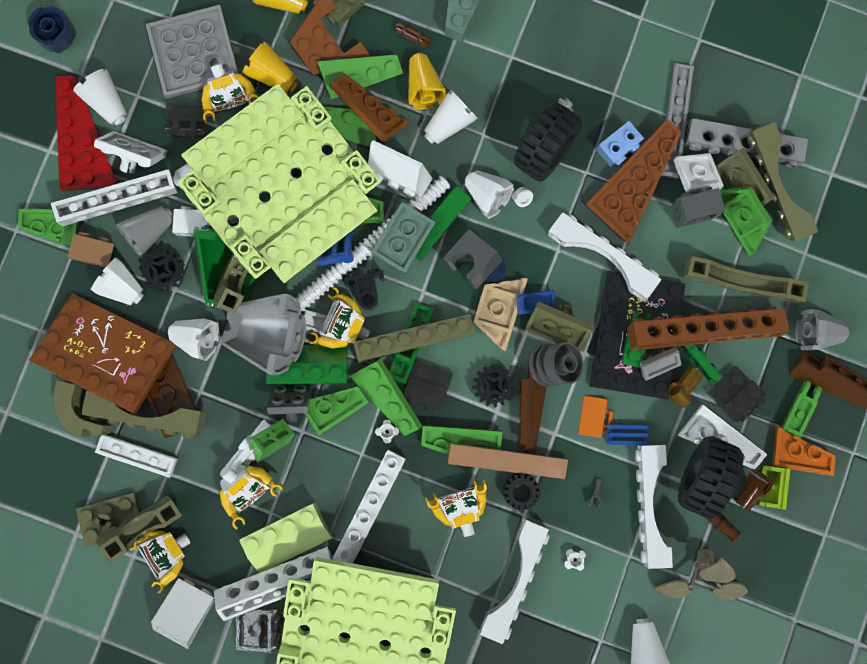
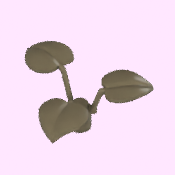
[655,549,748,600]

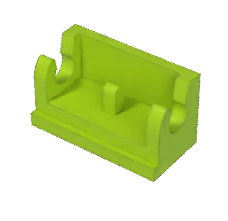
[757,465,791,510]

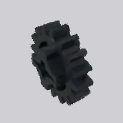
[141,249,186,292]
[472,364,515,408]

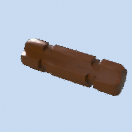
[395,22,431,48]

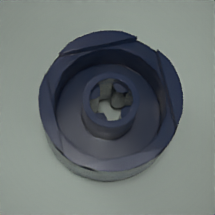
[28,6,76,53]

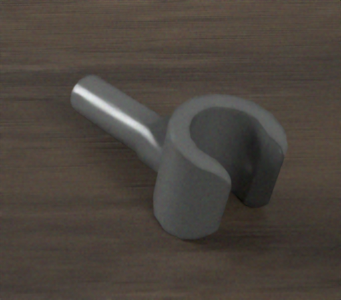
[587,479,602,509]

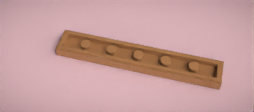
[447,443,568,479]

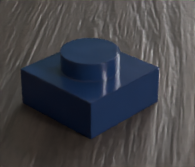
[485,262,505,283]

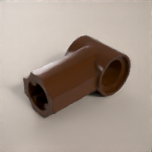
[734,469,774,512]

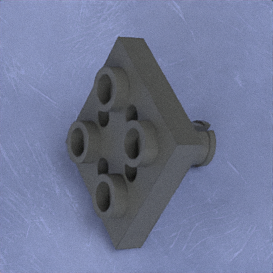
[267,384,312,423]

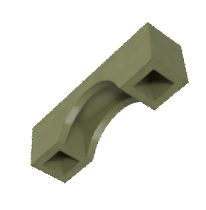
[95,495,182,564]

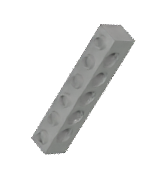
[684,118,808,168]

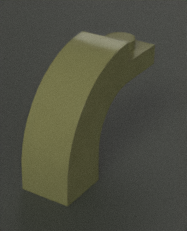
[214,254,248,314]
[53,380,112,437]

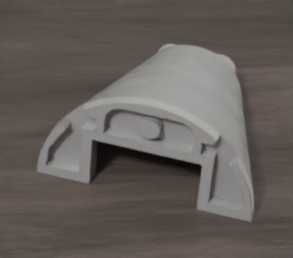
[221,294,306,375]

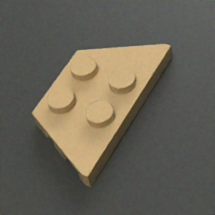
[473,278,528,351]

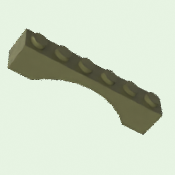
[747,121,818,241]
[682,256,809,305]
[353,314,475,363]
[82,391,207,439]

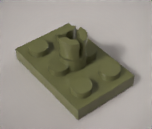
[716,148,775,206]
[525,302,594,350]
[76,492,141,548]

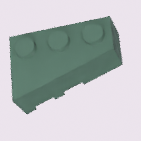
[445,0,483,43]

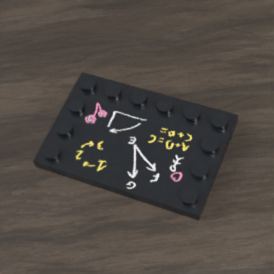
[589,271,686,400]

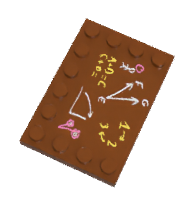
[29,294,176,414]

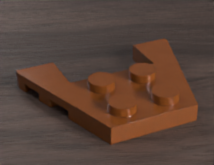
[290,0,370,75]

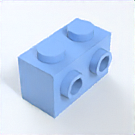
[596,121,644,167]

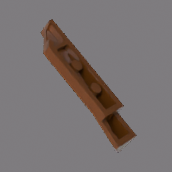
[790,350,867,409]
[519,359,547,454]

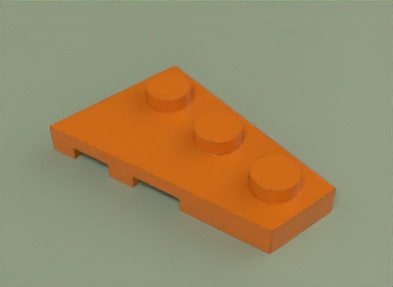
[772,427,836,476]

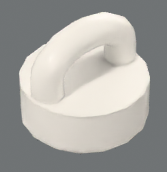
[511,187,533,207]

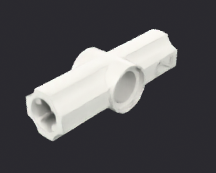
[226,419,272,470]

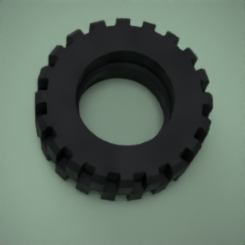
[514,102,583,182]
[678,436,744,519]

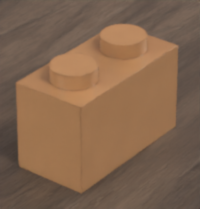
[67,232,114,267]

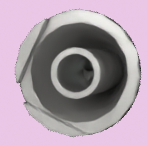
[116,206,173,257]

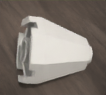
[465,170,514,219]
[91,258,144,305]
[168,318,220,361]

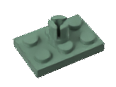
[371,202,436,274]

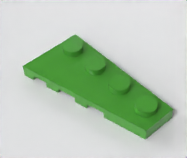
[350,359,422,436]
[421,425,502,471]

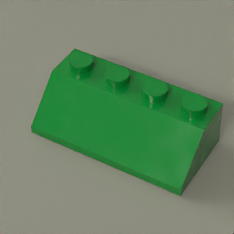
[266,345,349,385]

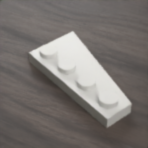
[677,404,767,469]

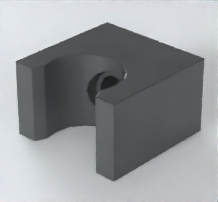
[443,230,502,290]

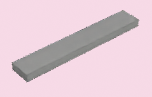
[661,63,694,179]

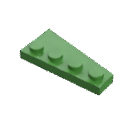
[317,54,403,99]
[324,107,377,149]

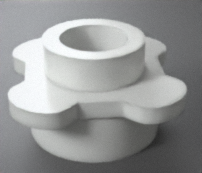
[375,420,399,444]
[564,549,586,571]

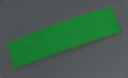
[415,186,472,261]
[389,303,434,386]

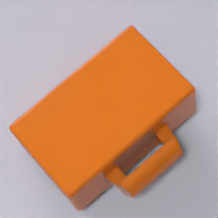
[578,395,614,438]

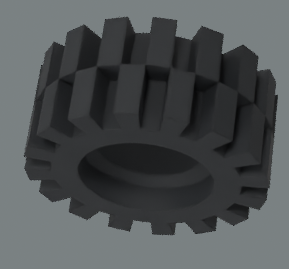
[503,473,540,510]

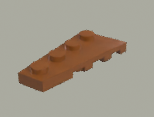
[330,74,410,143]

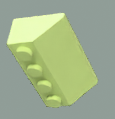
[239,502,332,573]

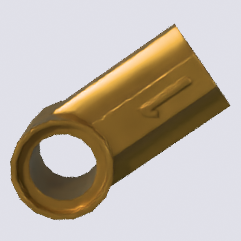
[666,366,703,408]

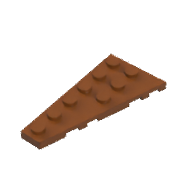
[585,119,682,245]

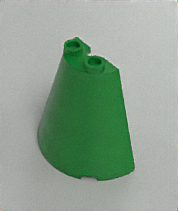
[193,226,255,307]

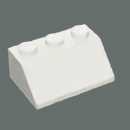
[368,140,433,198]

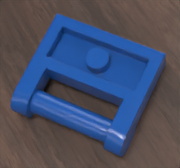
[317,230,354,266]

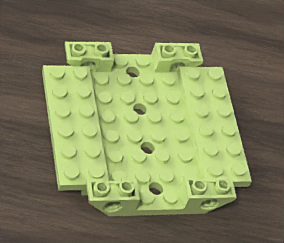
[177,84,381,284]
[276,557,456,664]

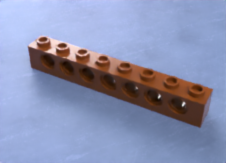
[627,306,790,351]

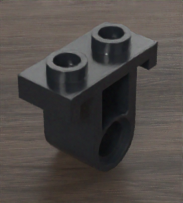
[344,269,385,311]

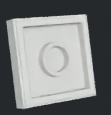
[673,153,724,193]

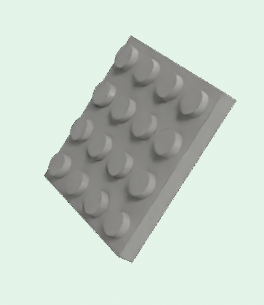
[146,5,239,99]

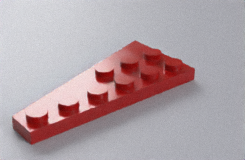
[55,75,118,191]

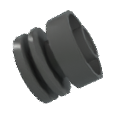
[529,342,583,386]

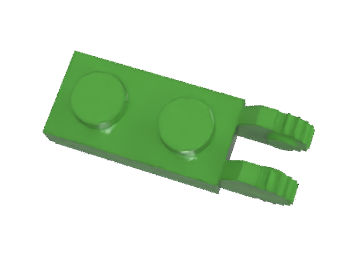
[781,380,822,437]

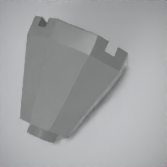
[796,309,849,351]

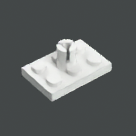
[94,131,167,173]

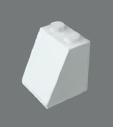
[151,578,214,649]

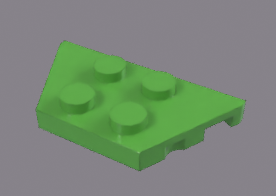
[720,187,772,255]

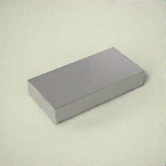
[639,347,681,381]

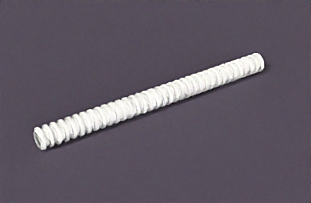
[294,176,451,312]

